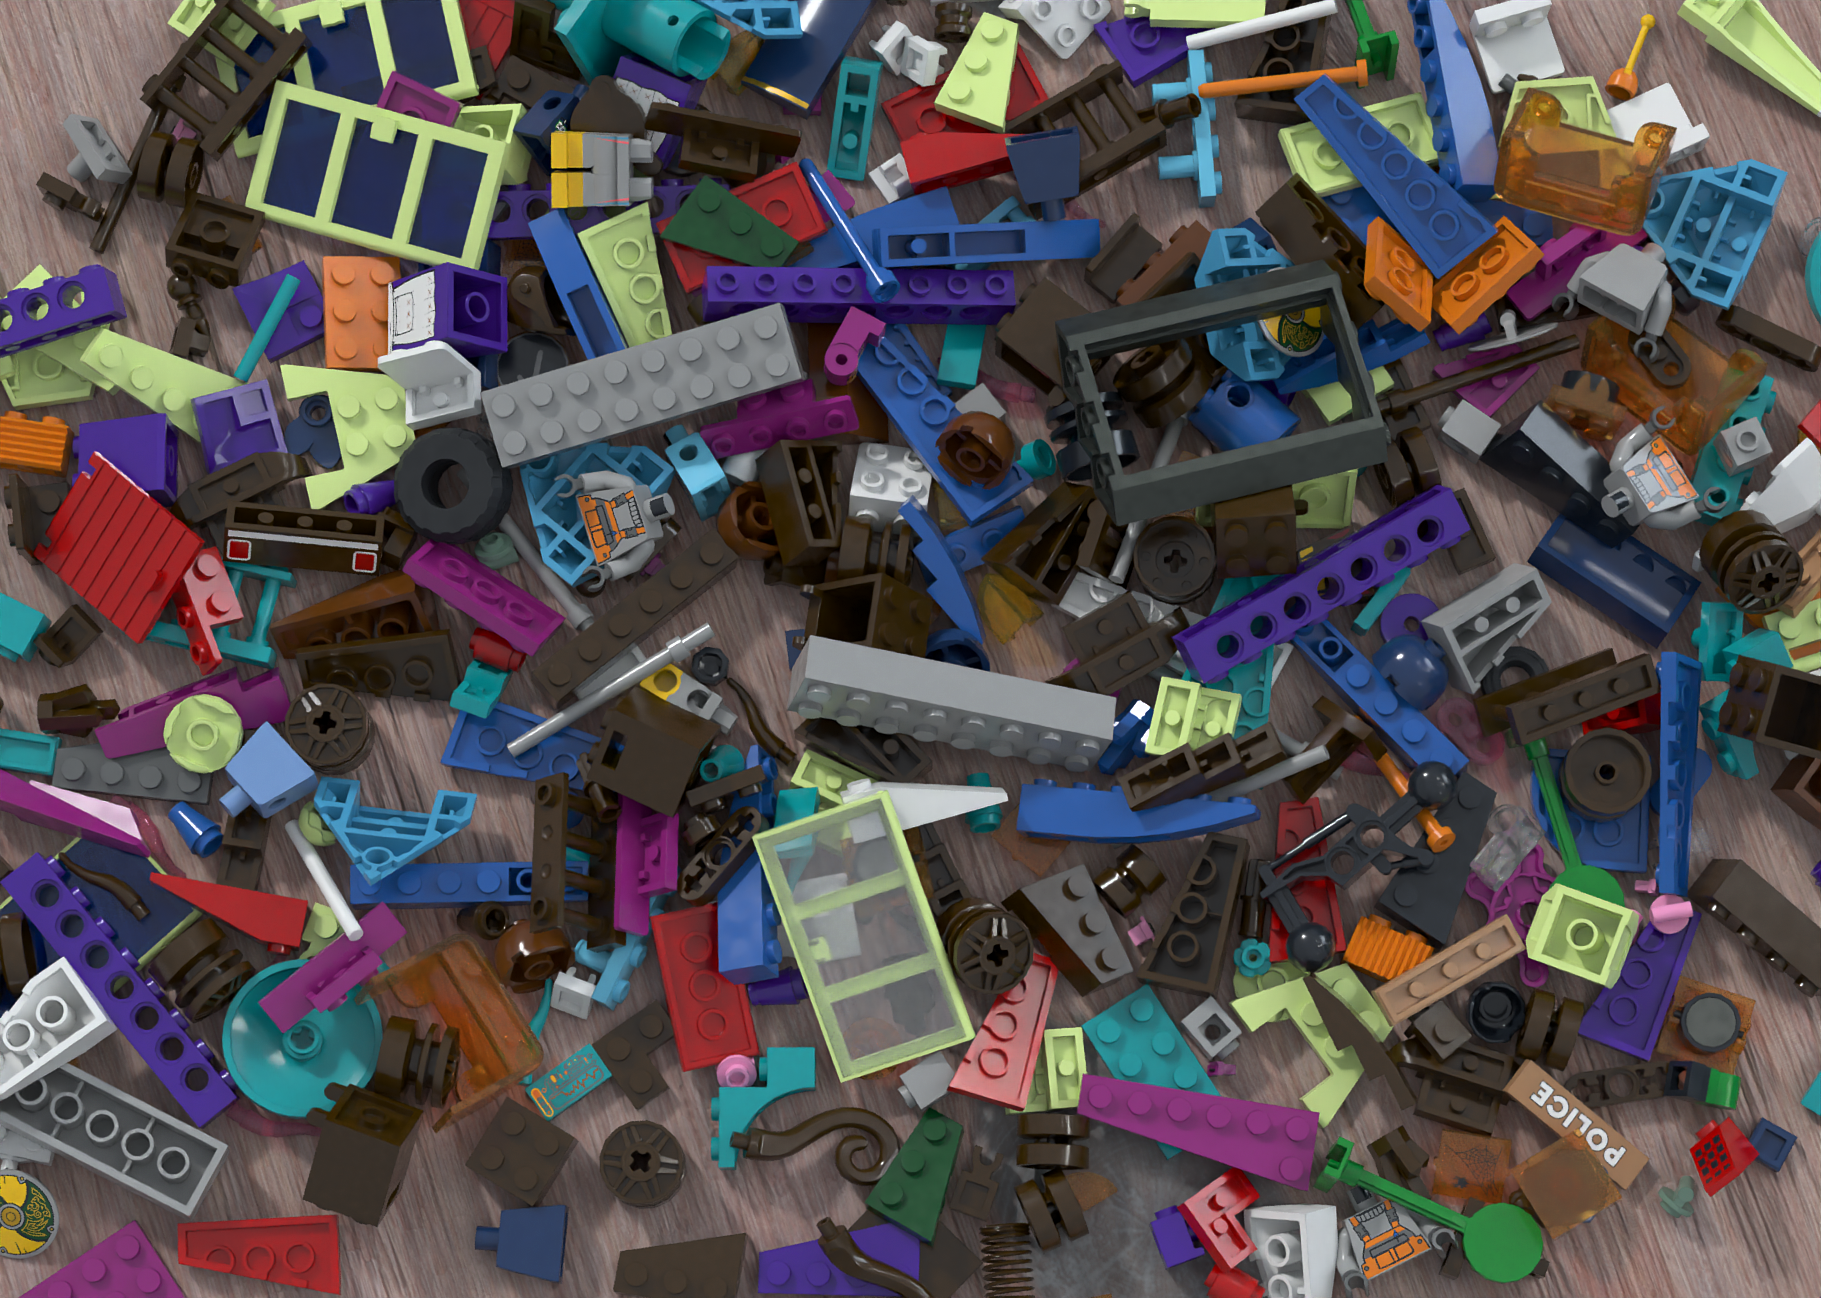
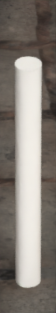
[1186,0,1338,50]
[285,820,363,941]

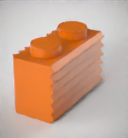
[0,411,74,478]
[1340,914,1434,983]

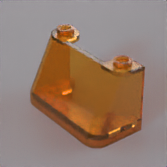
[1494,87,1677,236]
[1580,293,1768,456]

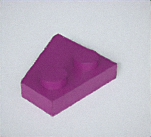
[1431,344,1540,418]

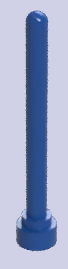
[799,158,900,303]

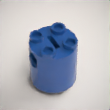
[1188,369,1301,452]

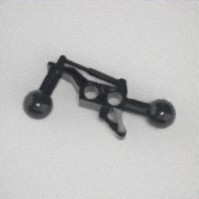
[1259,760,1458,972]

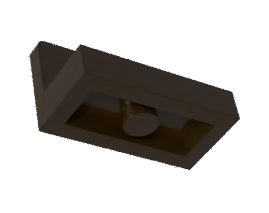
[1084,212,1163,304]

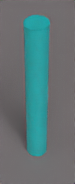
[233,274,301,383]

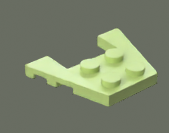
[1490,76,1636,199]
[0,292,110,410]
[280,364,416,510]
[1229,963,1394,1128]

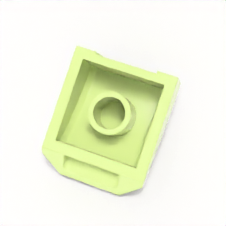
[435,103,532,185]
[1525,883,1639,989]

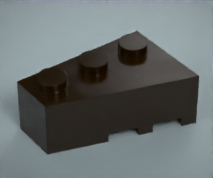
[794,717,933,783]

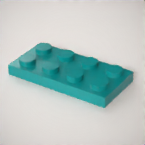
[1081,983,1221,1160]

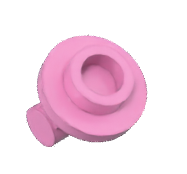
[1649,894,1693,934]
[715,1055,757,1087]

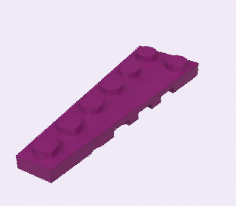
[1076,1074,1320,1191]

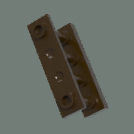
[140,0,313,162]
[990,59,1167,221]
[1472,648,1661,745]
[529,772,626,953]

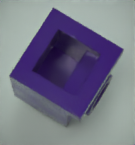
[1149,1205,1205,1270]

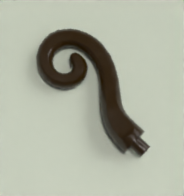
[729,1107,901,1186]
[816,1217,935,1298]

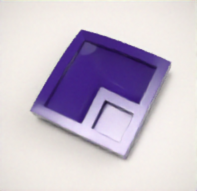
[232,260,324,364]
[190,379,288,475]

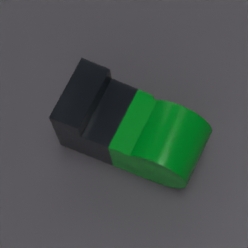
[1663,1061,1741,1110]

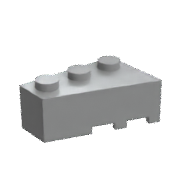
[1421,563,1552,695]

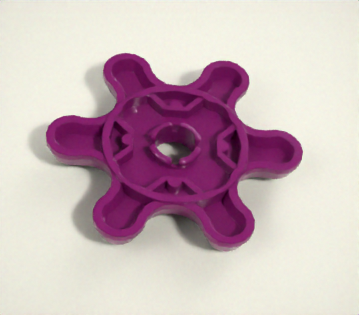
[1465,841,1556,988]

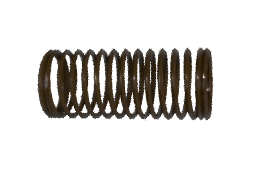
[979,1223,1035,1298]

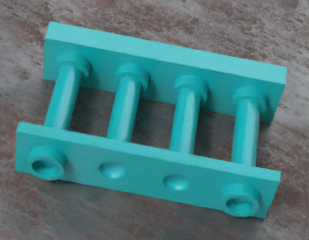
[117,557,297,669]

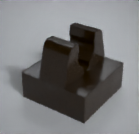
[169,316,211,359]

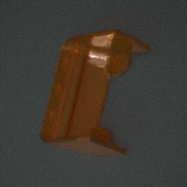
[353,933,544,1134]

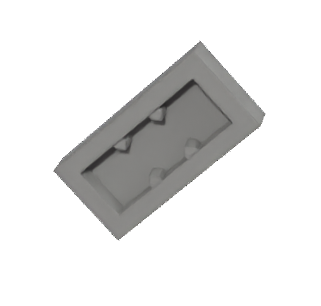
[62,114,132,184]

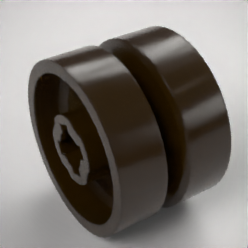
[137,130,205,209]
[1373,426,1442,509]
[1514,988,1584,1072]
[1016,1114,1090,1170]
[1014,1167,1089,1254]

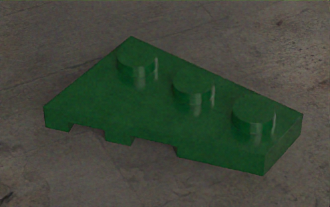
[659,175,799,267]
[864,1107,964,1247]

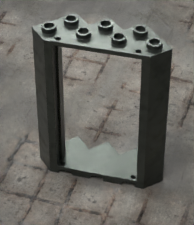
[1055,259,1391,526]

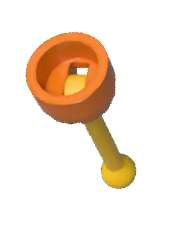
[1605,14,1656,101]

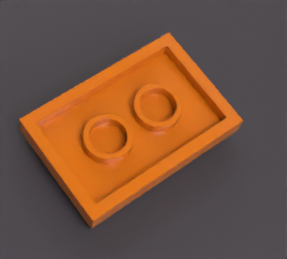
[1364,216,1433,332]
[1432,216,1545,335]
[322,256,401,372]

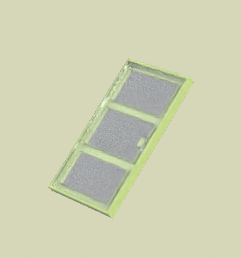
[752,790,976,1083]

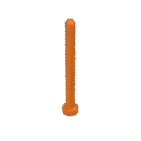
[1198,59,1369,99]
[1353,714,1456,853]

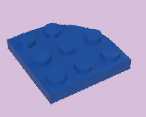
[1530,748,1651,874]

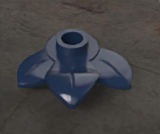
[284,394,342,469]

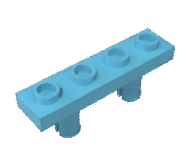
[1151,49,1222,208]
[574,865,682,1011]

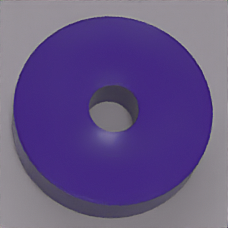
[1379,593,1439,643]

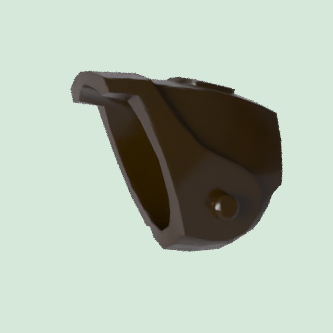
[507,266,577,336]

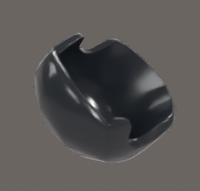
[1466,981,1526,1043]

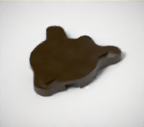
[568,75,663,177]

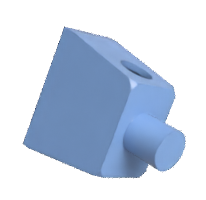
[218,721,319,818]

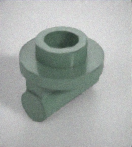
[474,532,519,570]
[1658,1176,1695,1218]

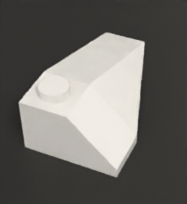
[1692,437,1821,573]

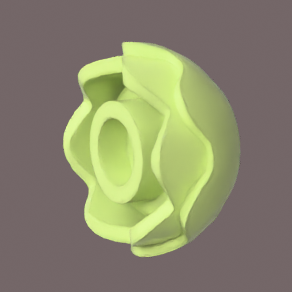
[298,801,337,846]

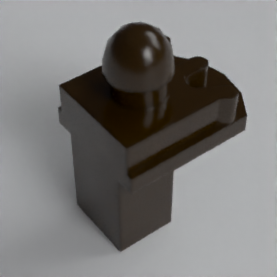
[374,507,418,570]

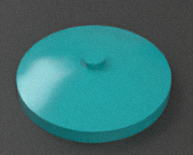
[222,959,383,1119]

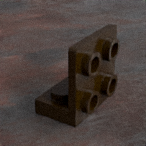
[4,473,70,566]

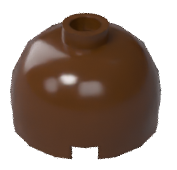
[935,411,1016,489]
[716,481,780,561]
[494,919,575,994]

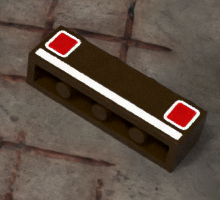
[222,501,385,576]

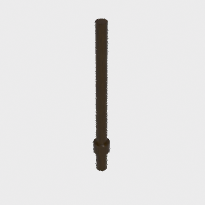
[89,43,187,254]
[1377,334,1580,415]

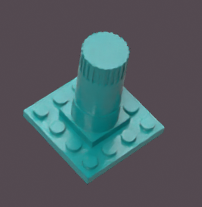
[545,0,731,86]

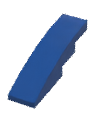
[1273,318,1431,394]
[898,495,986,645]

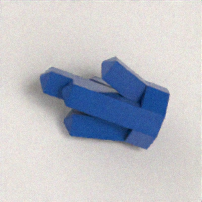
[1097,699,1154,775]

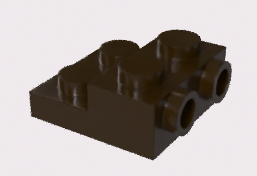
[165,191,265,289]

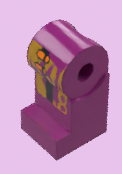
[824,306,886,386]

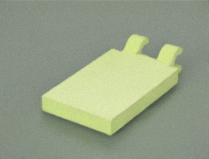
[1124,0,1266,28]

